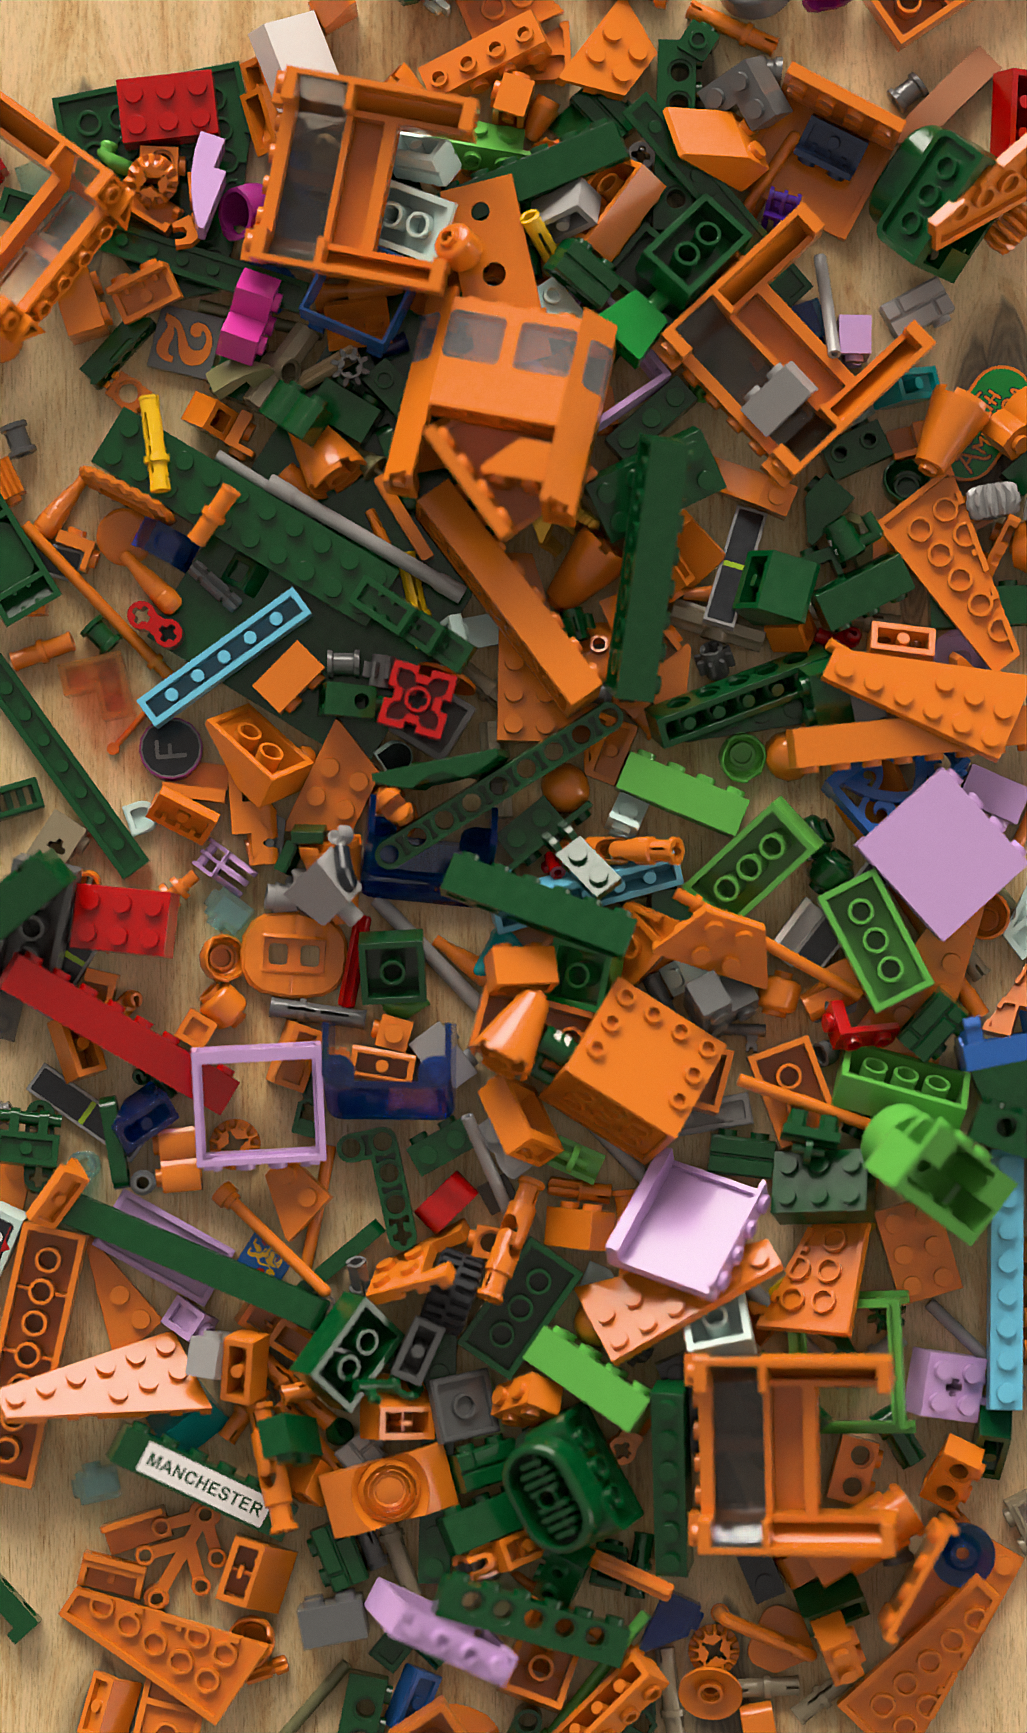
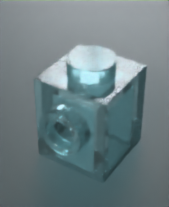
[204,887,256,936]
[71,1460,122,1506]

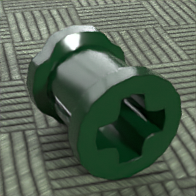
[80,615,122,657]

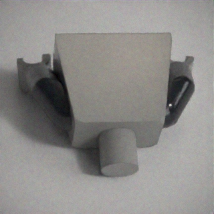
[283,825,364,928]

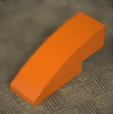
[239,56,278,157]
[234,1302,314,1362]

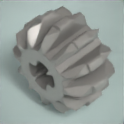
[966,482,1021,521]

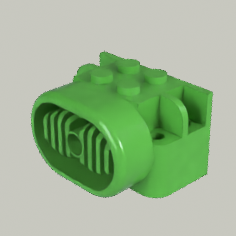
[861,1104,1018,1246]

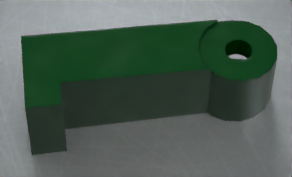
[0,1573,42,1644]

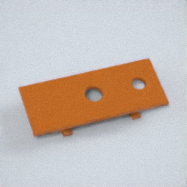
[440,174,553,366]

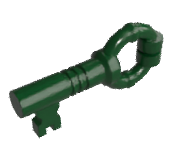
[352,1374,424,1405]

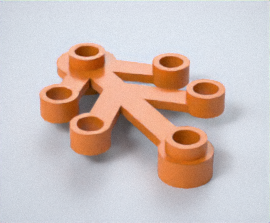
[135,1501,227,1611]

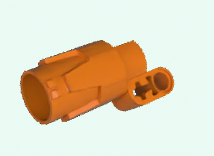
[773,1483,925,1589]

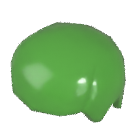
[718,733,767,783]

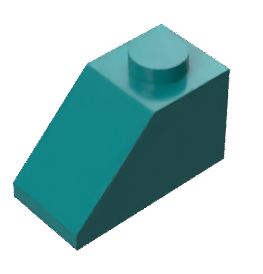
[873,366,940,411]

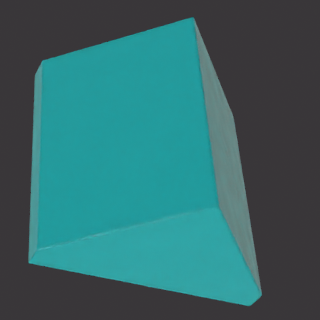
[145,1379,229,1451]

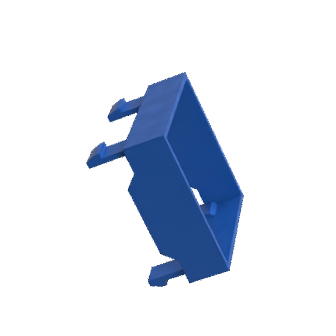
[299,245,416,358]
[953,1010,1027,1072]

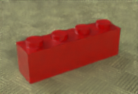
[990,68,1027,158]

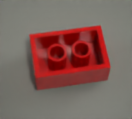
[116,69,221,151]
[70,883,180,959]

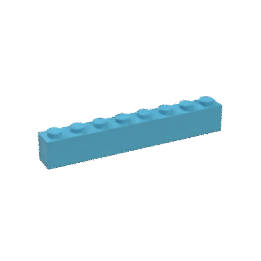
[986,1150,1024,1411]

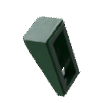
[0,777,45,822]

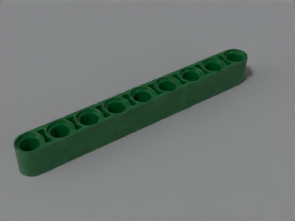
[375,702,623,869]
[61,1193,331,1332]

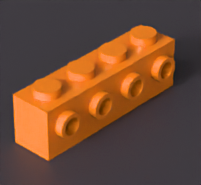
[417,9,553,97]
[552,1652,670,1733]

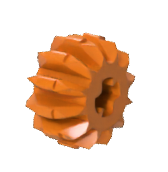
[983,204,1027,255]

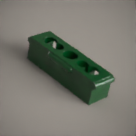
[79,317,157,391]

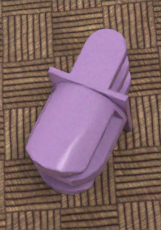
[192,837,258,898]

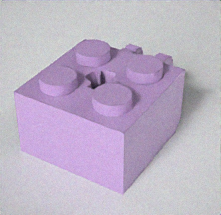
[905,1347,987,1423]

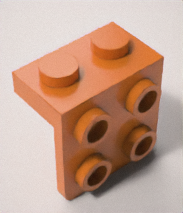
[676,509,726,590]

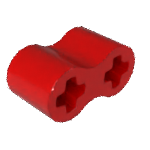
[127,601,184,650]
[414,1170,479,1235]

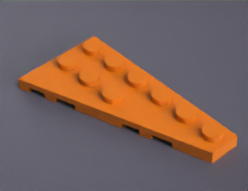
[878,466,1020,671]
[497,552,590,744]
[820,648,1027,763]
[756,1177,879,1337]

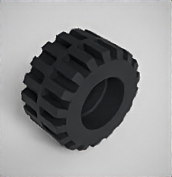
[420,1247,484,1336]

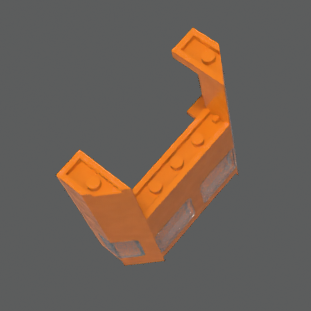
[383,285,618,528]

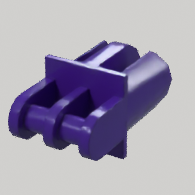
[761,186,802,230]

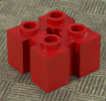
[377,659,458,742]

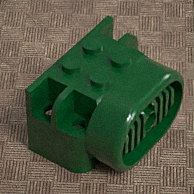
[869,125,998,284]
[503,1400,645,1554]

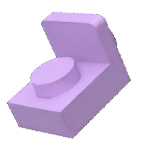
[160,1295,219,1342]

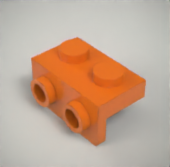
[104,258,184,326]

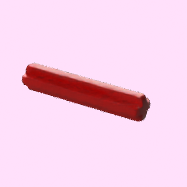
[338,915,372,1009]

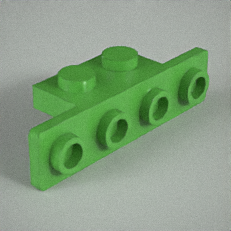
[432,121,531,172]

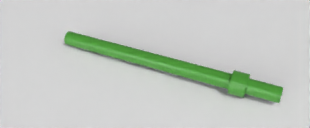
[540,1609,652,1733]

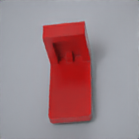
[821,1000,900,1051]

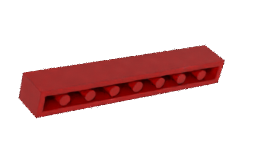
[0,950,240,1116]

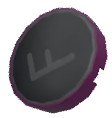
[139,718,203,782]

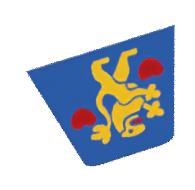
[237,1232,290,1280]

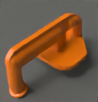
[710,1603,818,1673]

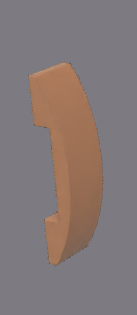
[897,46,1002,146]

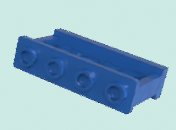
[821,752,971,836]

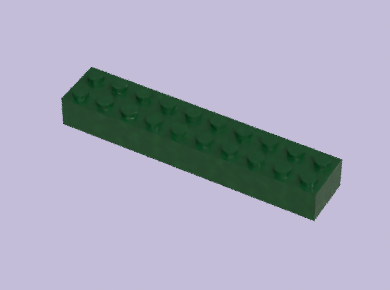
[91,407,400,630]

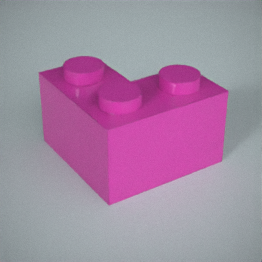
[215,268,283,366]

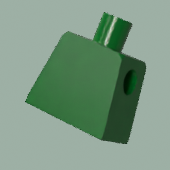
[599,290,671,370]

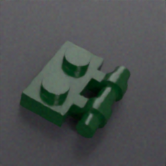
[0,1107,62,1169]

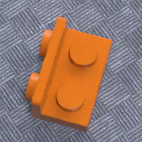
[323,295,393,351]
[146,785,220,846]

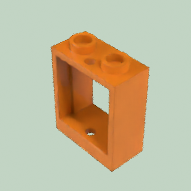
[477,1075,564,1168]

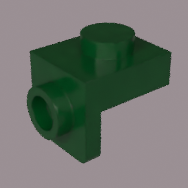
[677,19,720,63]
[799,545,847,578]
[589,1538,629,1592]

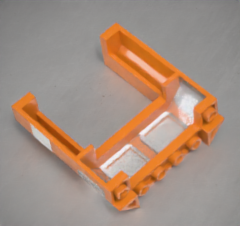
[0,91,135,345]

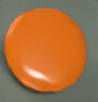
[96,508,153,566]

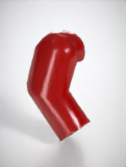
[813,627,862,649]
[541,851,566,879]

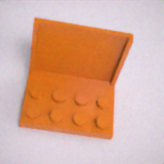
[745,61,907,242]
[423,369,599,543]
[538,976,727,1165]
[877,1510,1025,1671]

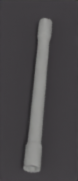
[264,474,467,604]

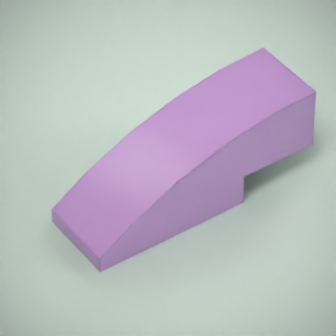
[191,131,226,240]

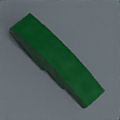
[348,574,478,675]

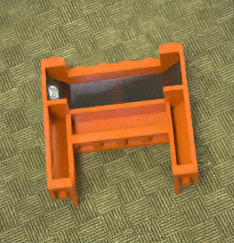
[240,65,480,297]
[651,202,936,488]
[684,1353,900,1557]

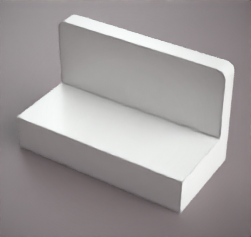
[773,897,824,968]

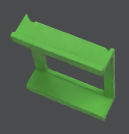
[788,1290,916,1434]

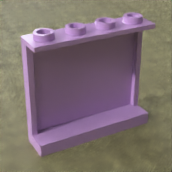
[853,767,1027,942]
[605,1147,771,1302]

